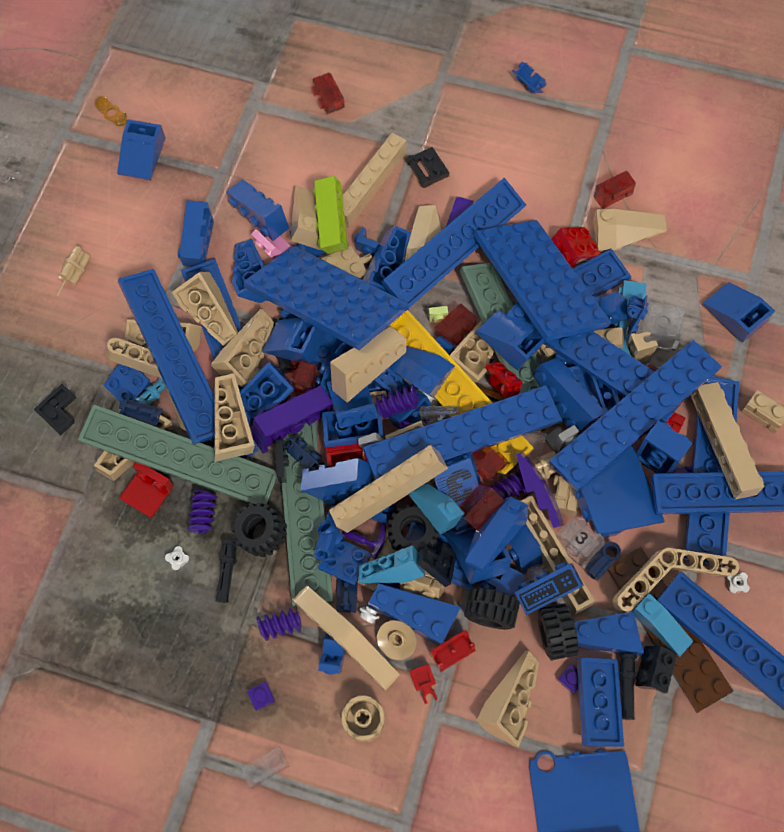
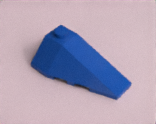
[232,238,268,303]
[389,346,455,398]
[240,362,294,420]
[465,497,528,572]

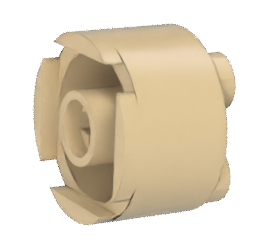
[341,696,385,742]

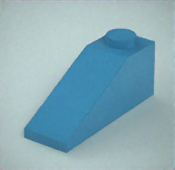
[408,483,464,535]
[632,594,693,657]

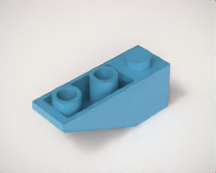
[358,545,425,584]

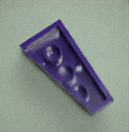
[251,385,333,454]

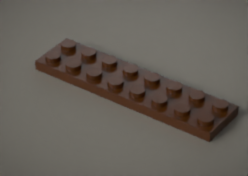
[608,547,734,713]

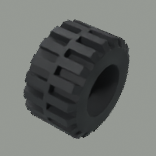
[232,502,287,557]
[388,504,439,553]
[464,588,520,630]
[538,603,578,661]

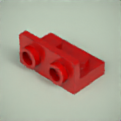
[485,362,523,399]

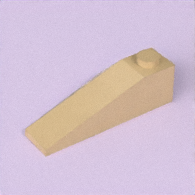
[290,186,323,251]
[405,205,441,261]
[593,209,667,252]
[125,319,202,352]

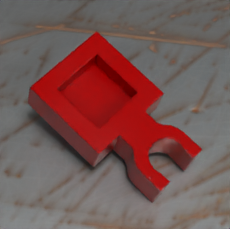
[409,663,438,704]

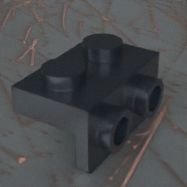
[635,646,677,694]

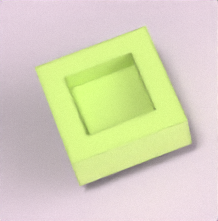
[429,306,448,324]

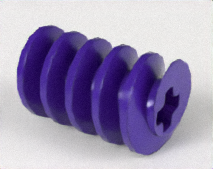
[376,384,419,419]
[484,470,527,504]
[187,490,218,534]
[257,607,302,641]

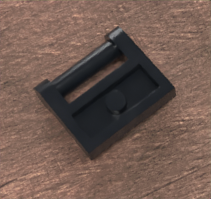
[405,147,449,188]

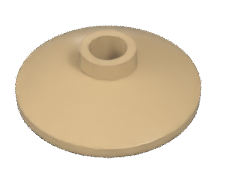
[377,620,417,660]

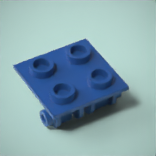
[626,295,649,341]
[103,364,152,402]
[318,540,372,585]

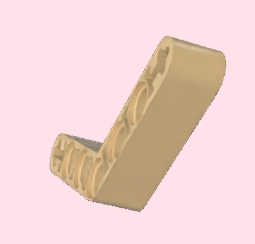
[106,338,186,431]
[613,548,739,611]
[292,585,400,691]

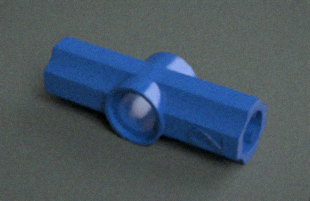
[314,505,343,561]

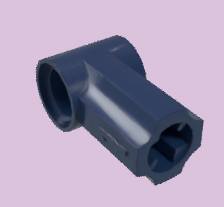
[584,542,621,581]

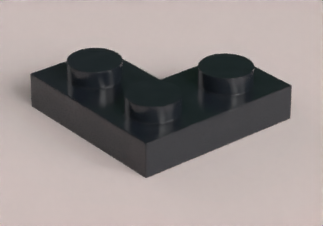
[34,384,76,436]
[417,542,456,587]

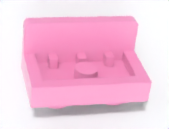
[251,229,292,258]

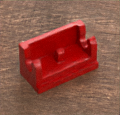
[326,443,368,468]
[430,630,476,672]

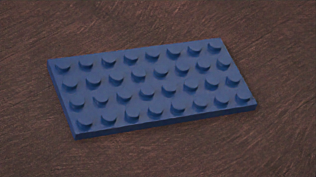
[474,220,611,342]
[243,245,408,350]

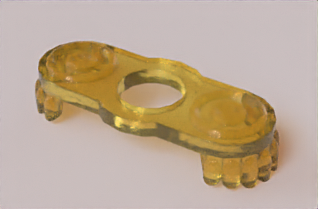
[94,96,127,126]

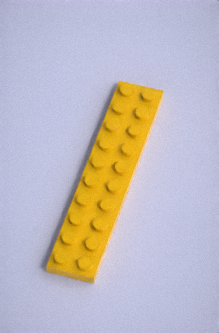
[384,310,534,475]

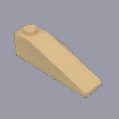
[172,272,238,346]
[211,309,274,388]
[450,320,494,382]
[477,650,540,747]

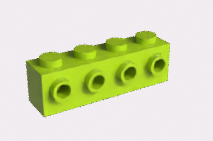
[313,176,348,254]

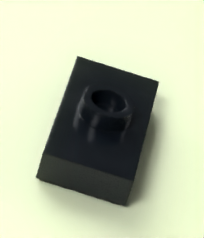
[275,439,289,483]

